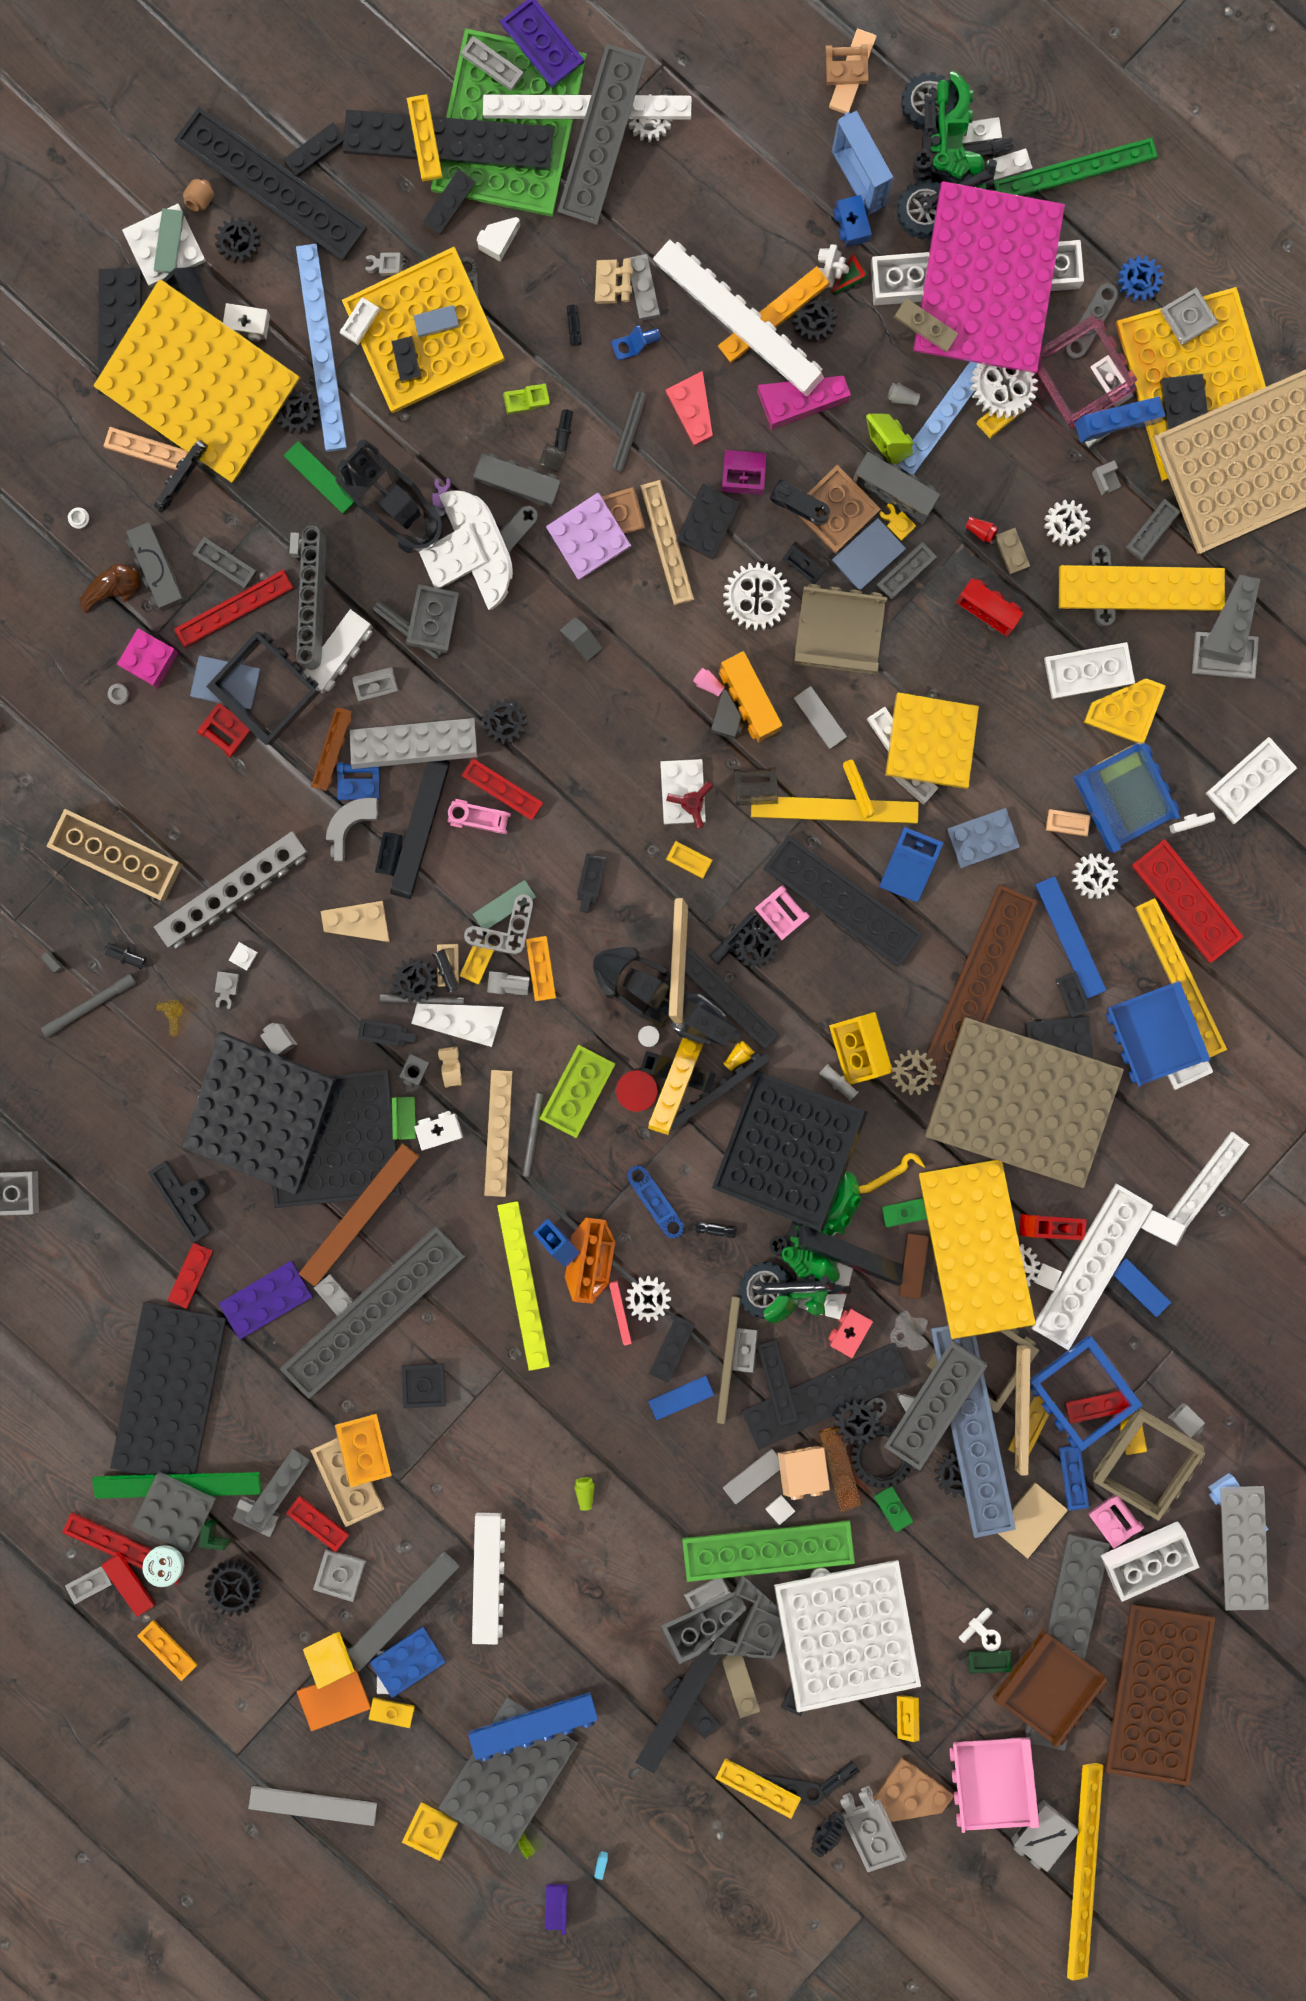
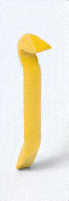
[859,1153,925,1194]

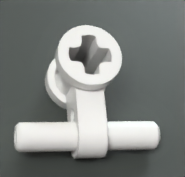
[959,1608,1001,1651]

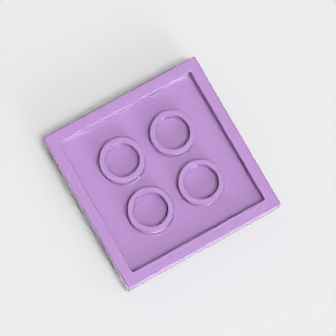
[546,493,632,580]

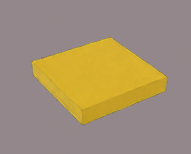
[303,1632,355,1689]
[402,1802,459,1861]

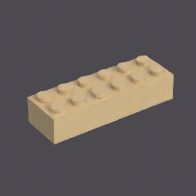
[46,809,183,902]

